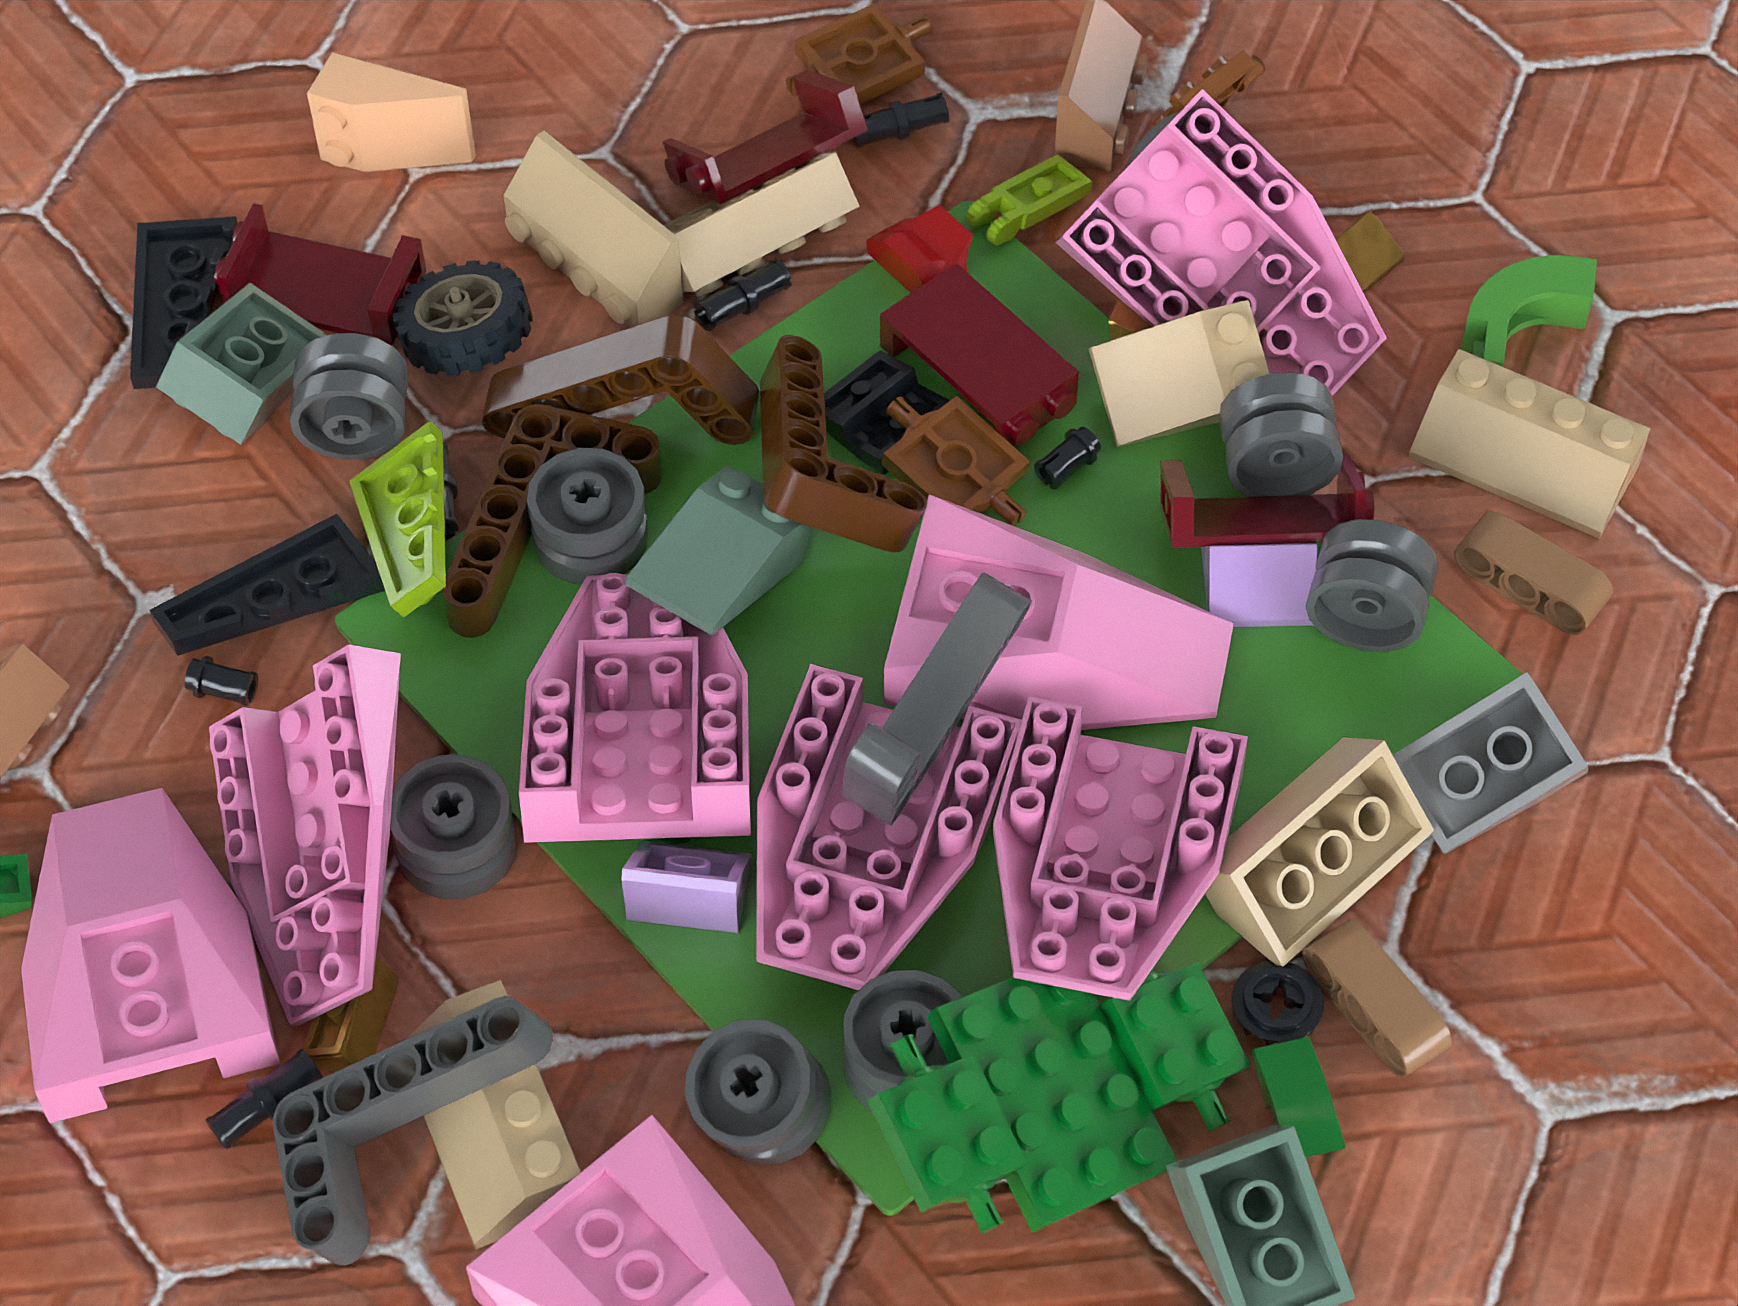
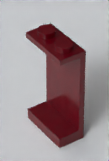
[662,70,868,205]
[214,203,426,345]
[880,263,1079,447]
[1160,454,1375,548]

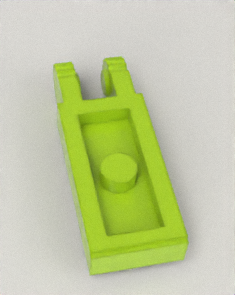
[964,154,1093,246]

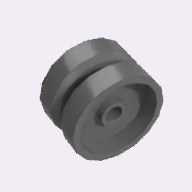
[290,333,408,460]
[1219,372,1343,497]
[527,448,648,584]
[1305,519,1438,652]
[390,755,517,899]
[843,970,962,1113]
[685,1019,831,1165]

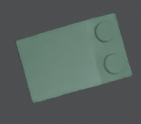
[156,283,327,444]
[625,465,811,636]
[1166,1125,1356,1306]

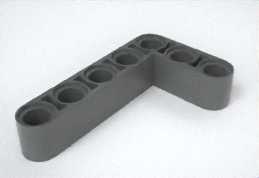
[842,572,1032,825]
[273,996,553,1266]

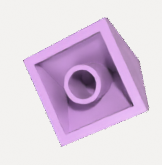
[1201,543,1317,627]
[622,841,752,933]

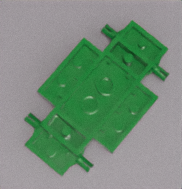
[868,962,1251,1234]

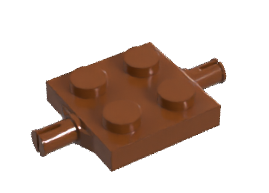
[786,3,933,105]
[1154,50,1266,126]
[881,396,1030,526]

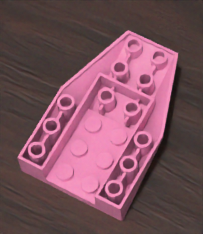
[1056,89,1387,396]
[884,494,1234,730]
[519,573,751,843]
[209,645,401,1026]
[757,664,1022,990]
[993,696,1248,1000]
[21,788,280,1123]
[466,1115,795,1306]

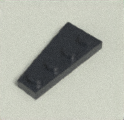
[130,216,238,389]
[149,514,385,656]

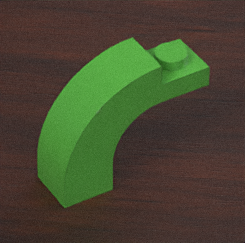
[1461,255,1597,367]

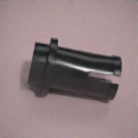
[1034,427,1101,489]
[184,656,258,706]

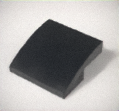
[824,350,950,475]

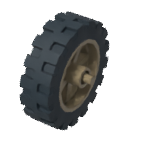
[393,260,533,376]

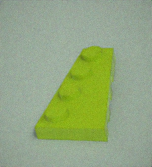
[349,420,446,618]

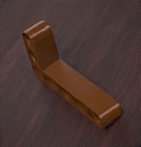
[482,315,759,445]
[760,335,927,553]
[442,404,662,638]

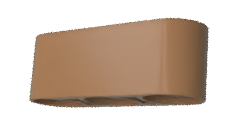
[1454,511,1613,635]
[1302,920,1452,1078]

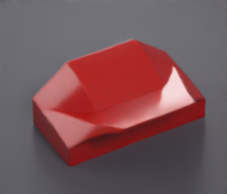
[867,205,973,293]

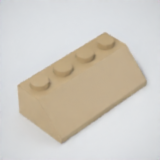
[504,130,683,328]
[663,152,859,297]
[1409,349,1651,539]
[1205,737,1434,967]
[407,980,581,1249]

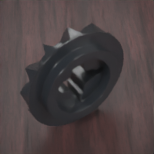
[1232,960,1324,1046]

